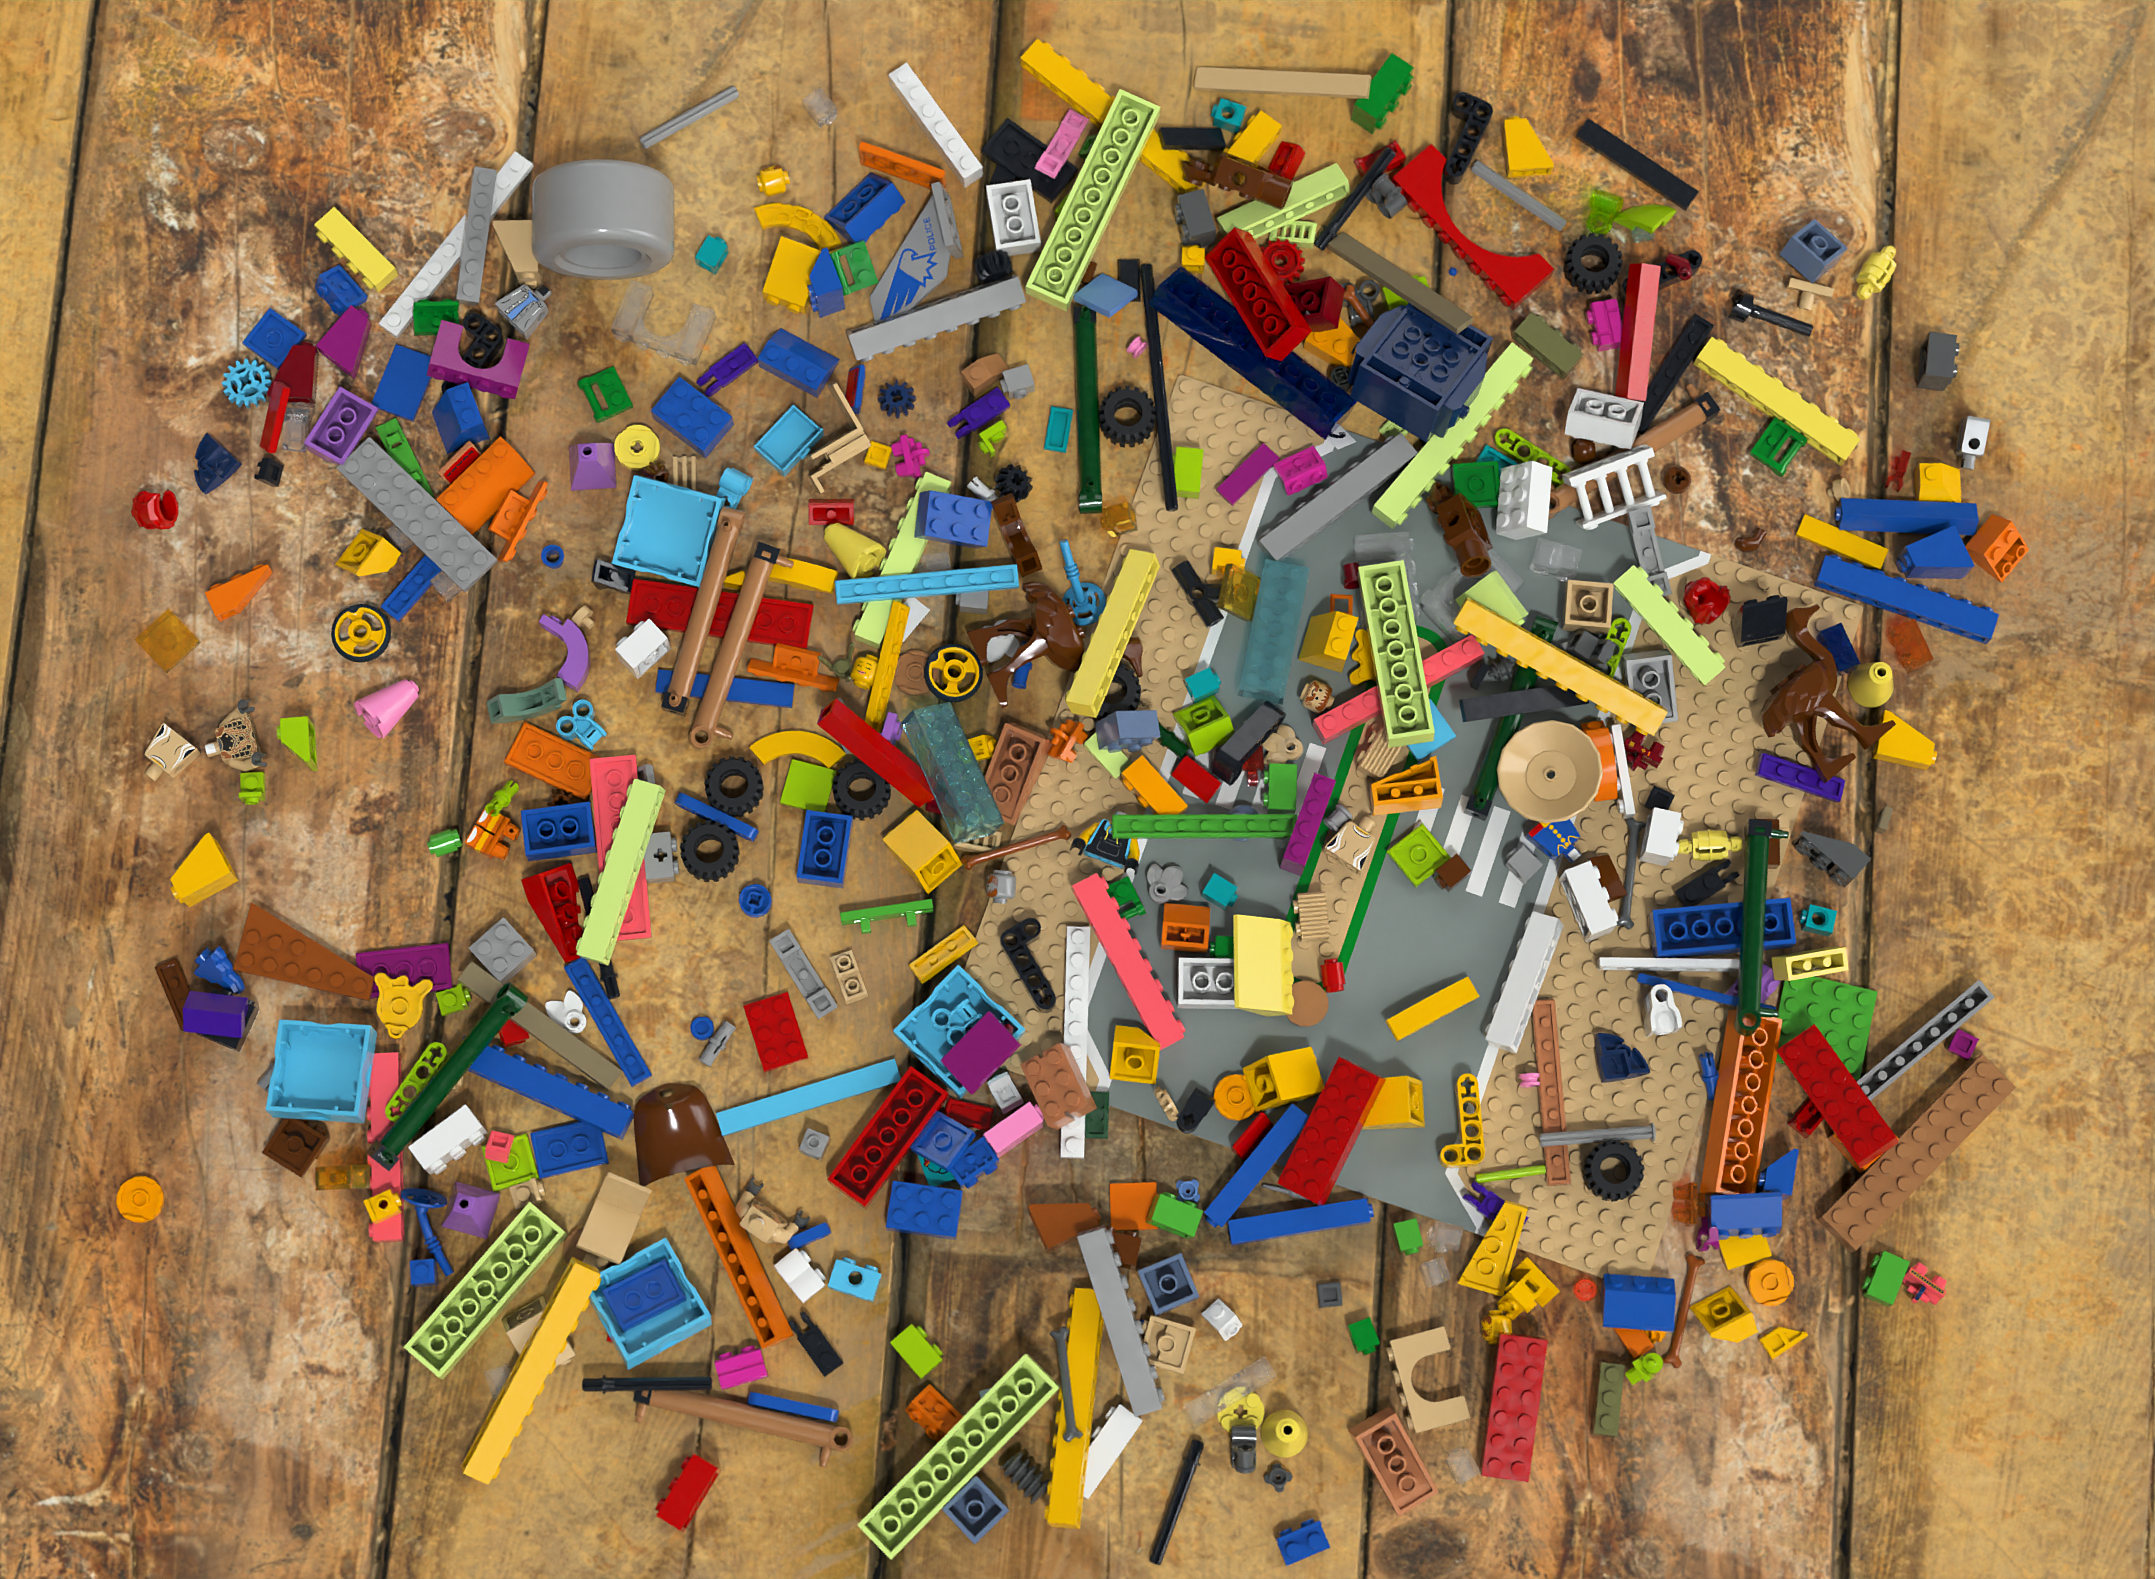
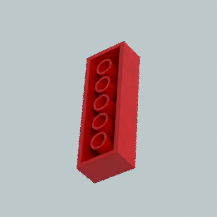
[1205,227,1312,361]
[1776,1024,1899,1169]
[1277,1057,1386,1205]
[827,1066,949,1210]
[1479,1331,1548,1483]

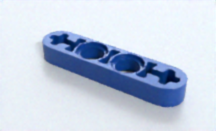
[674,792,759,842]
[747,1392,839,1423]

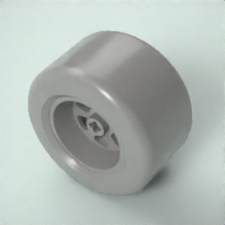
[532,159,674,280]

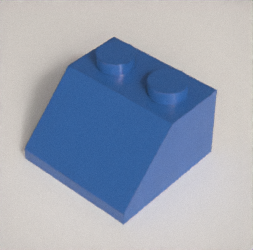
[1756,1148,1799,1201]

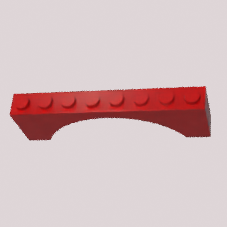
[1391,144,1554,310]

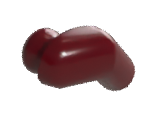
[1665,252,1692,280]

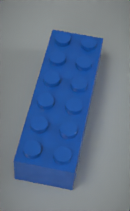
[1648,898,1796,958]

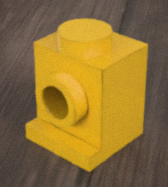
[1181,245,1205,274]
[1211,547,1245,576]
[363,1189,403,1224]

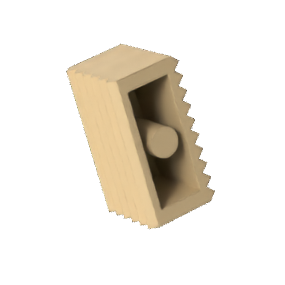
[1356,727,1403,781]
[1292,891,1330,942]

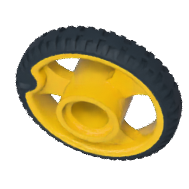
[331,604,391,663]
[924,644,983,703]

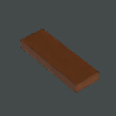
[154,958,191,1031]

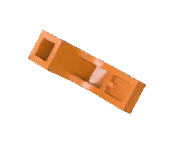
[1581,721,1617,802]

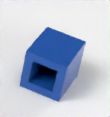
[410,1259,438,1287]

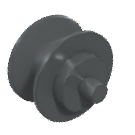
[1488,657,1515,682]

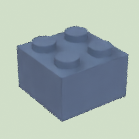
[1780,219,1848,284]
[1095,710,1160,753]
[1137,1253,1199,1317]
[942,1476,1009,1545]

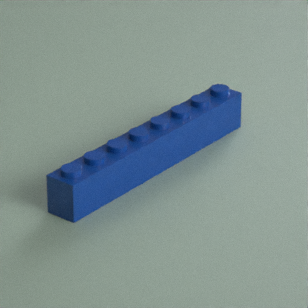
[1813,555,1999,644]
[461,1035,634,1140]

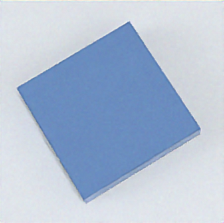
[1074,273,1137,318]

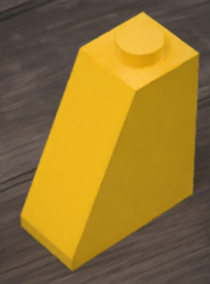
[1502,116,1554,178]
[1873,710,1937,770]

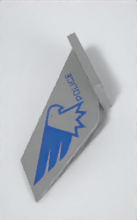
[869,182,964,322]

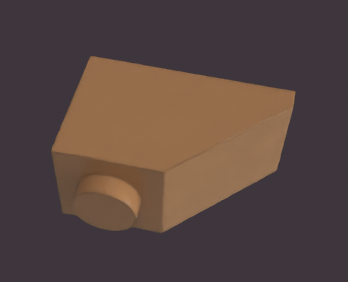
[961,353,1010,397]

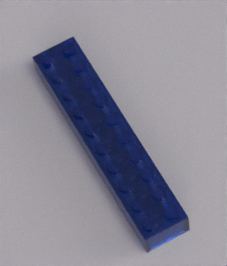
[1149,266,1357,440]

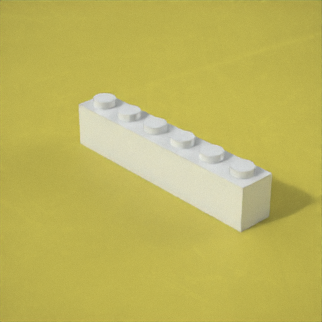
[888,63,983,188]
[1485,911,1564,1053]

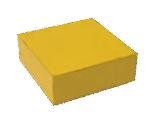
[864,441,892,470]

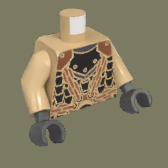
[205,699,267,772]
[735,1178,810,1244]

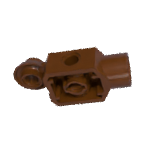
[1181,152,1293,211]
[1426,481,1493,577]

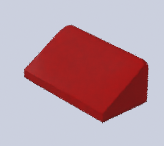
[1268,141,1306,180]
[808,499,854,525]
[1171,755,1222,804]
[1231,1112,1273,1160]

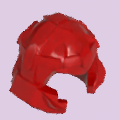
[131,489,179,530]
[1683,577,1731,626]

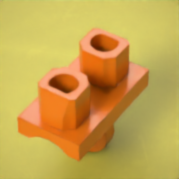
[1047,719,1088,763]

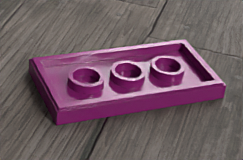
[356,943,453,999]

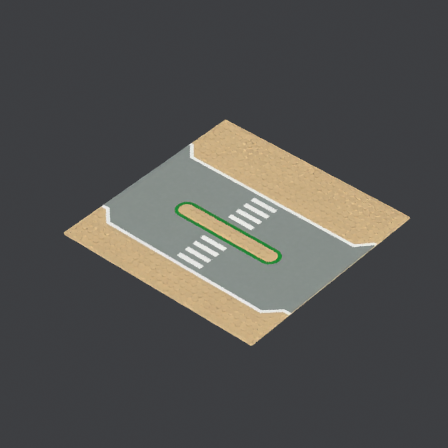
[964,375,1863,1279]

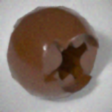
[1571,438,1596,465]
[1663,466,1691,494]

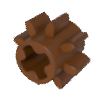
[642,462,670,483]
[547,790,576,807]

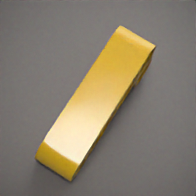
[1438,1073,1485,1168]

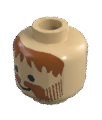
[1300,680,1335,714]

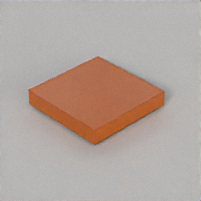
[1109,1182,1158,1231]

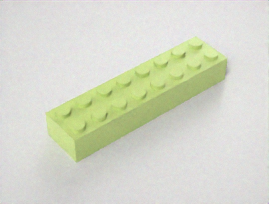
[1358,560,1435,748]
[404,1202,568,1380]

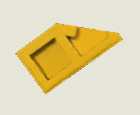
[1758,1327,1808,1360]

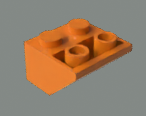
[1965,514,2029,583]
[1161,903,1210,953]

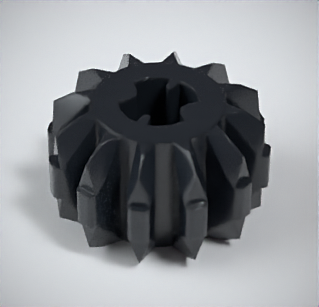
[974,250,1013,283]
[994,464,1033,503]

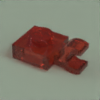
[1884,450,1911,492]
[1242,746,1264,787]

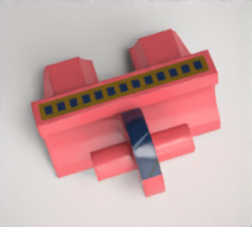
[1902,1262,1947,1305]

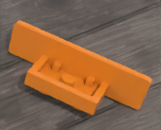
[488,481,548,563]
[747,643,840,692]

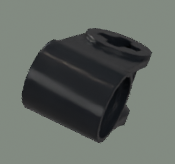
[1177,1087,1216,1134]

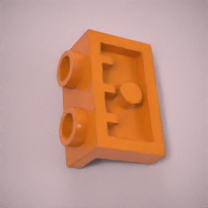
[905,1384,963,1442]

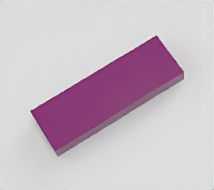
[1216,443,1280,506]

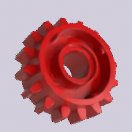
[1261,239,1305,285]

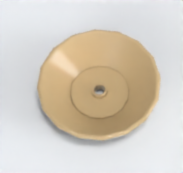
[1497,720,1603,823]

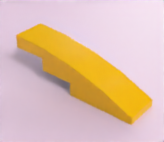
[1385,977,1480,1041]

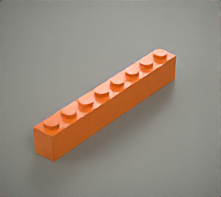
[684,1166,794,1349]

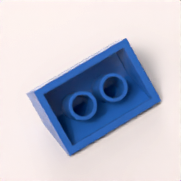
[823,172,906,243]
[807,247,845,318]
[758,328,840,398]
[521,802,597,862]
[1706,1192,1782,1240]
[1600,1274,1676,1332]

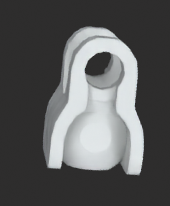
[1644,984,1682,1037]

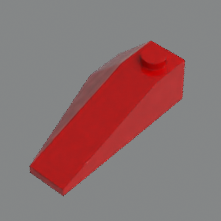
[521,863,583,963]

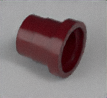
[1343,562,1360,590]

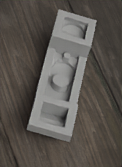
[1628,506,1672,597]
[769,929,838,1019]

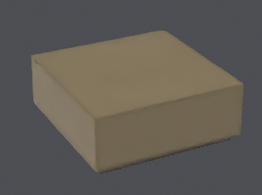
[1874,806,1893,834]

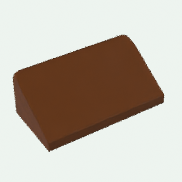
[1588,855,1628,903]

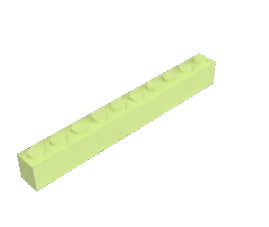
[1371,342,1533,529]

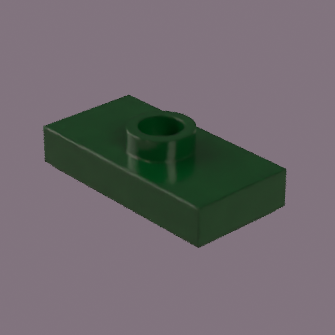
[1085,1091,1109,1139]

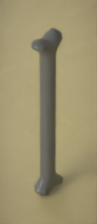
[1616,818,1646,930]
[1049,1326,1083,1442]

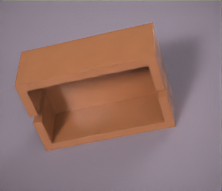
[1020,1043,1097,1130]

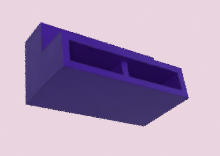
[183,991,248,1038]

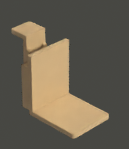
[806,382,871,494]
[576,1172,651,1273]

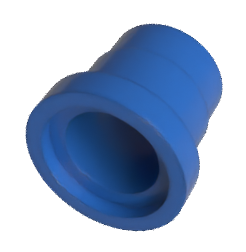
[541,545,564,569]

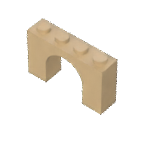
[1385,1326,1470,1434]

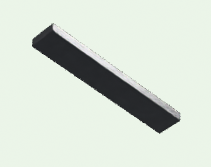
[1575,118,1699,211]
[1638,314,1714,434]
[1459,685,1589,723]

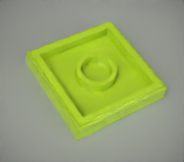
[780,759,837,812]
[1386,823,1451,888]
[481,1133,539,1192]

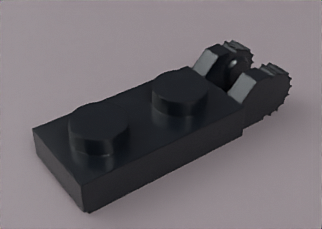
[1674,859,1740,907]
[788,1311,844,1377]

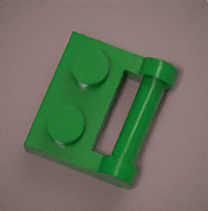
[829,240,879,296]
[577,366,633,423]
[1749,417,1808,477]
[1106,876,1146,920]

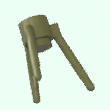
[817,642,855,682]

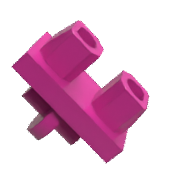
[891,434,930,479]

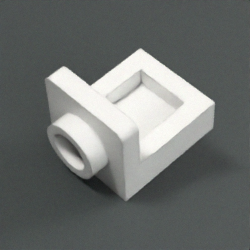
[987,1072,1024,1114]
[1202,1298,1242,1341]

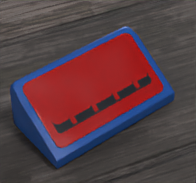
[845,365,866,415]

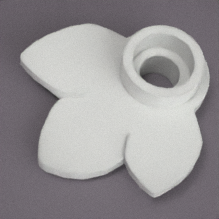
[983,620,1019,662]
[545,991,586,1034]

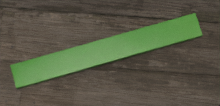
[1112,814,1297,839]

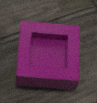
[1947,1029,1979,1061]

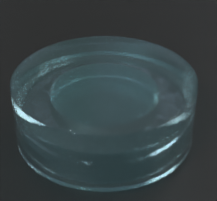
[1631,227,1655,243]

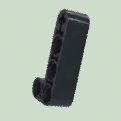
[1444,92,1493,185]
[1619,250,1702,306]
[441,313,504,394]
[1211,700,1286,786]
[1000,918,1056,1013]

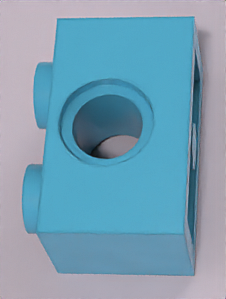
[828,1257,882,1303]

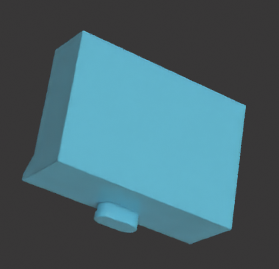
[754,405,824,477]

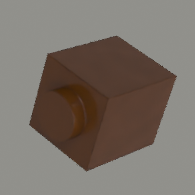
[1434,854,1471,892]

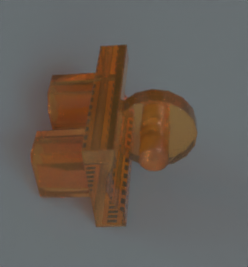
[1673,1182,1709,1227]

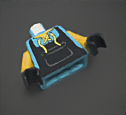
[1070,811,1140,875]

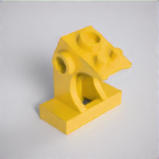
[1496,1257,1560,1320]

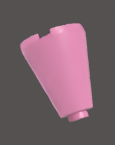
[354,679,419,739]

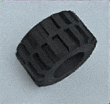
[1563,233,1623,295]
[1099,386,1156,448]
[1095,664,1141,720]
[705,756,764,817]
[833,759,891,821]
[680,821,740,882]
[1582,1140,1645,1201]

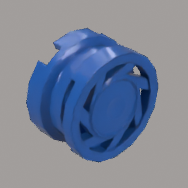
[739,884,772,918]

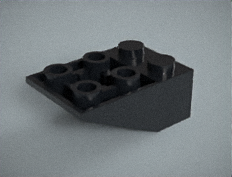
[1731,595,1788,648]

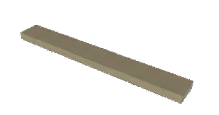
[1328,232,1473,334]
[457,961,622,1091]

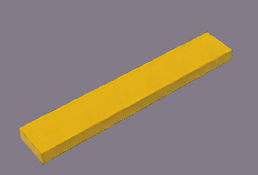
[865,601,910,733]

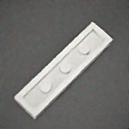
[1609,724,1635,819]

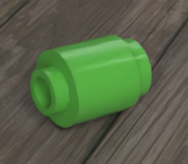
[427,829,463,857]

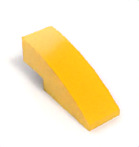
[768,558,838,594]

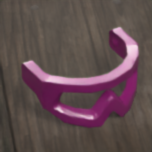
[1696,1216,1719,1252]

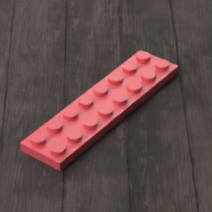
[590,755,652,941]

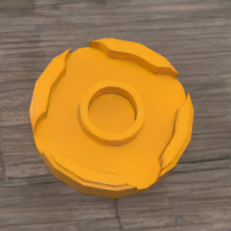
[1213,1074,1255,1121]
[116,1176,164,1223]
[1747,1259,1794,1306]

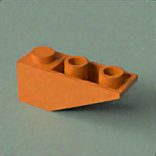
[205,564,273,622]

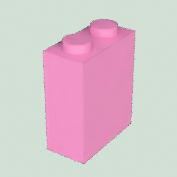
[984,1102,1044,1158]

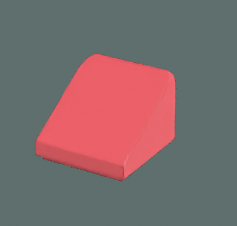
[485,1130,514,1163]

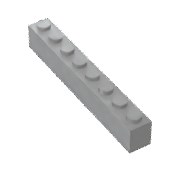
[846,274,1026,362]
[1258,433,1418,567]
[1857,980,1995,1101]
[1077,1225,1166,1417]

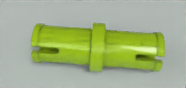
[485,780,519,817]

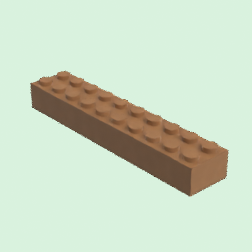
[1817,1054,2016,1253]

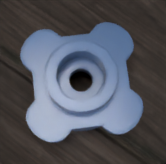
[1176,1179,1200,1203]

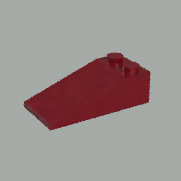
[1283,276,1345,332]

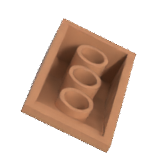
[973,723,1052,825]
[1348,1406,1439,1517]

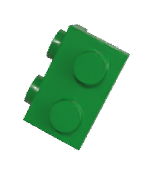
[412,299,459,336]

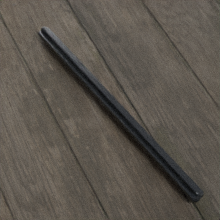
[1140,263,1178,512]

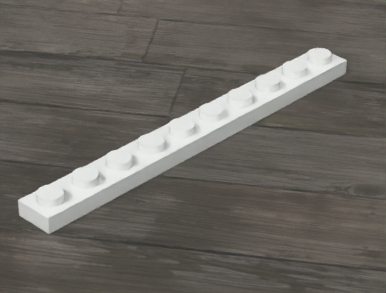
[379,152,534,339]
[1060,926,1090,1159]

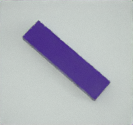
[1755,753,1846,803]

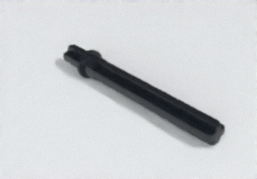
[1314,147,1396,251]
[578,878,620,999]
[582,1375,712,1394]
[1149,1439,1204,1565]

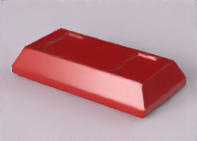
[945,1098,994,1131]

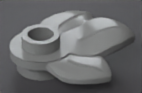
[1146,863,1189,904]

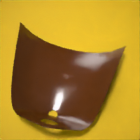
[634,1083,735,1187]

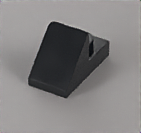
[591,559,636,594]

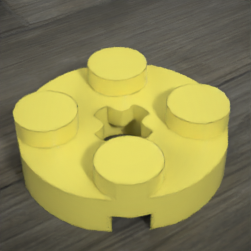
[614,425,660,471]
[1217,1388,1264,1434]

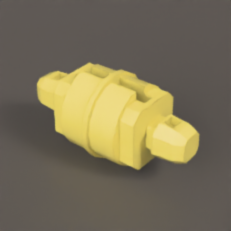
[1856,245,1896,300]
[1677,829,1743,862]

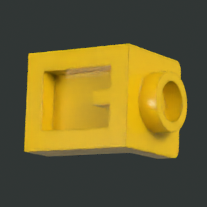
[960,735,997,765]

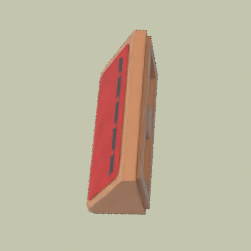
[438,441,482,486]

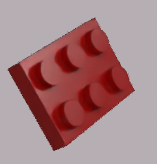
[743,992,809,1073]

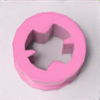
[1126,336,1148,359]
[1519,1073,1540,1088]

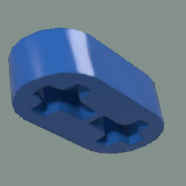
[787,1222,832,1251]

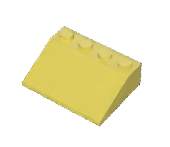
[1233,915,1294,1017]

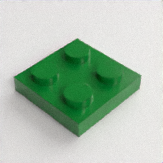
[1452,461,1500,509]

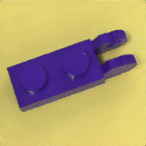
[696,343,758,397]
[947,387,1011,439]
[1462,1181,1529,1226]

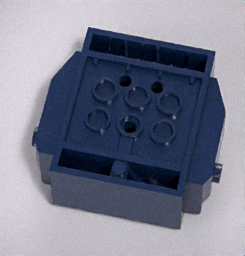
[1348,303,1493,443]

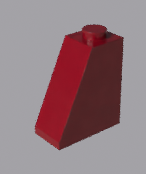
[267,342,319,404]

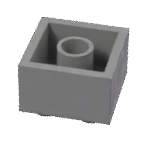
[469,917,537,984]

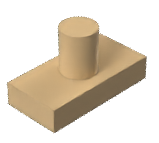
[1786,278,1834,311]

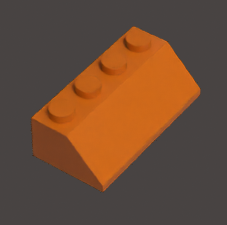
[436,436,535,536]

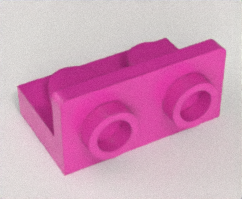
[1273,446,1328,496]

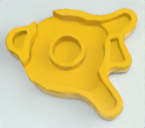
[1349,629,1376,686]
[374,972,433,1039]

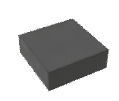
[1316,1282,1343,1308]

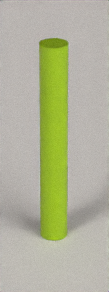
[1475,1165,1546,1183]

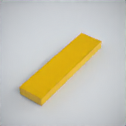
[1795,514,1889,570]

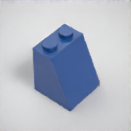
[432,382,490,454]
[1896,525,1975,579]

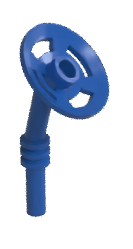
[400,1188,454,1277]

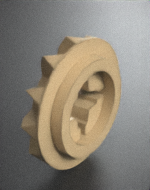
[1154,1086,1179,1122]

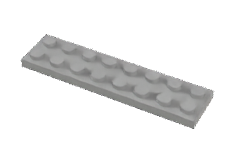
[337,437,498,593]

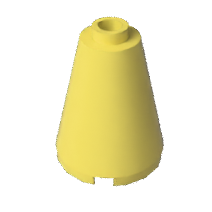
[824,523,886,579]
[1848,662,1894,708]
[1261,1410,1308,1457]

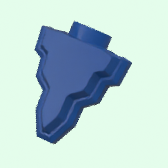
[194,946,245,994]

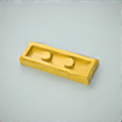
[908,925,978,984]

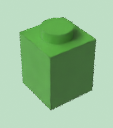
[1392,1218,1423,1256]

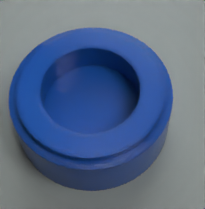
[690,1016,714,1041]

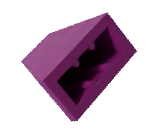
[316,305,372,379]

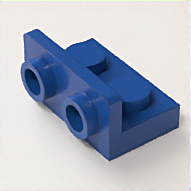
[315,264,368,317]
[950,1137,999,1189]
[1275,1518,1330,1566]

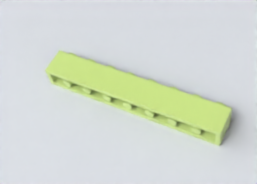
[852,472,951,650]
[576,778,666,966]

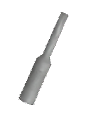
[1262,1184,1312,1202]

